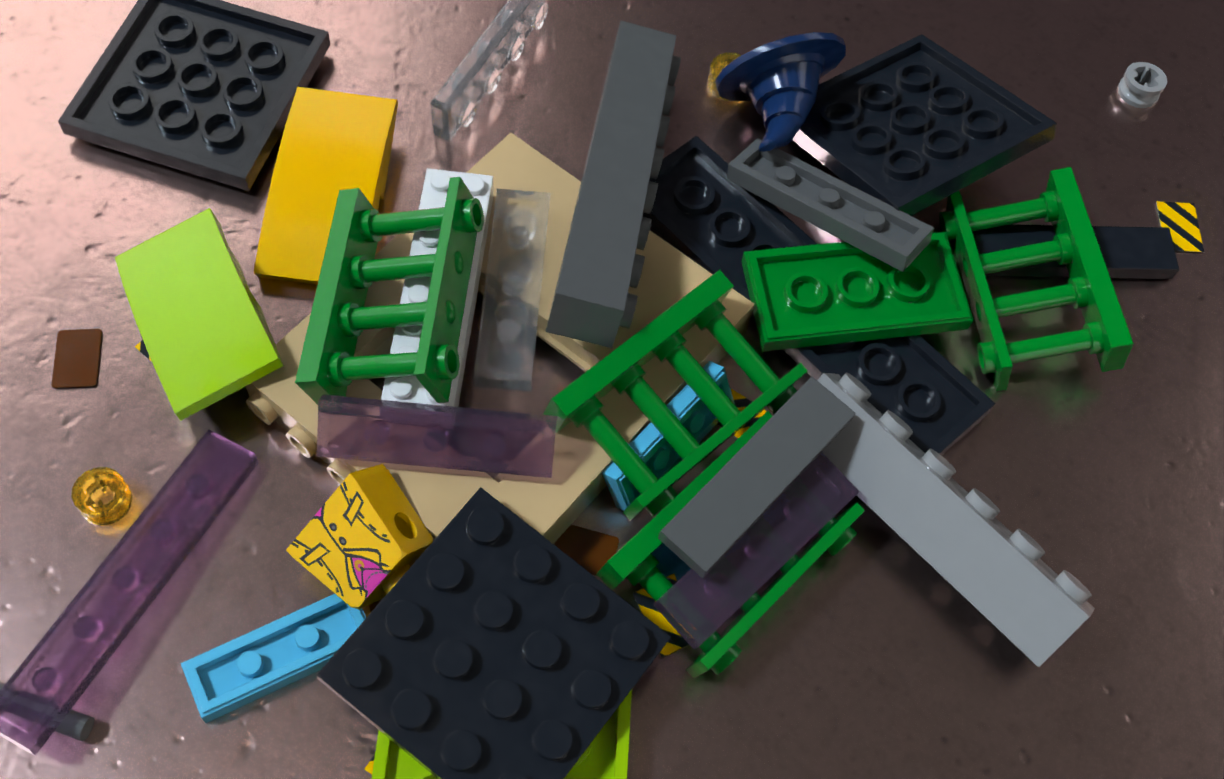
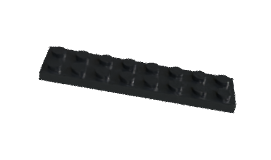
[643,135,996,456]

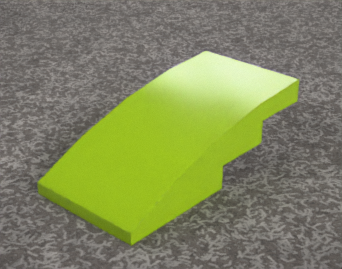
[115,208,284,421]

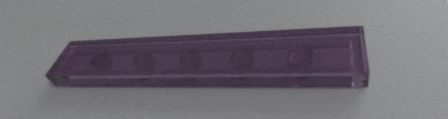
[0,429,258,756]

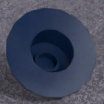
[715,32,846,152]

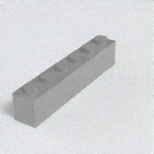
[817,373,1095,667]

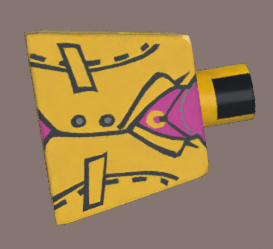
[286,464,433,609]

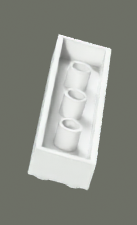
[380,168,494,428]

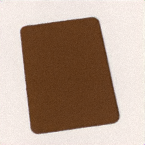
[51,329,102,388]
[554,525,619,576]

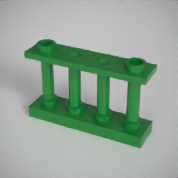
[939,167,1134,392]
[295,177,484,410]
[542,269,808,521]
[596,411,865,678]

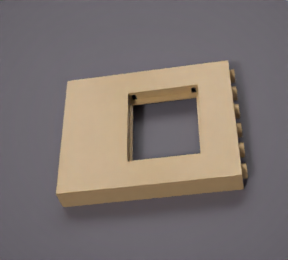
[246,133,754,544]

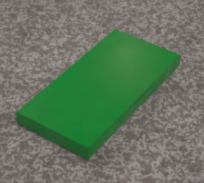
[741,232,973,352]

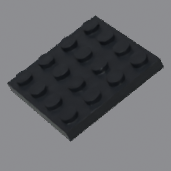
[58,0,331,191]
[792,34,1057,216]
[317,487,671,779]

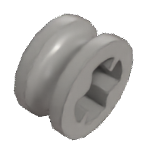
[1118,62,1168,108]

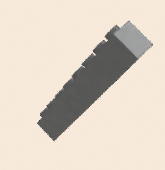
[545,21,681,348]

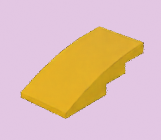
[253,87,398,285]

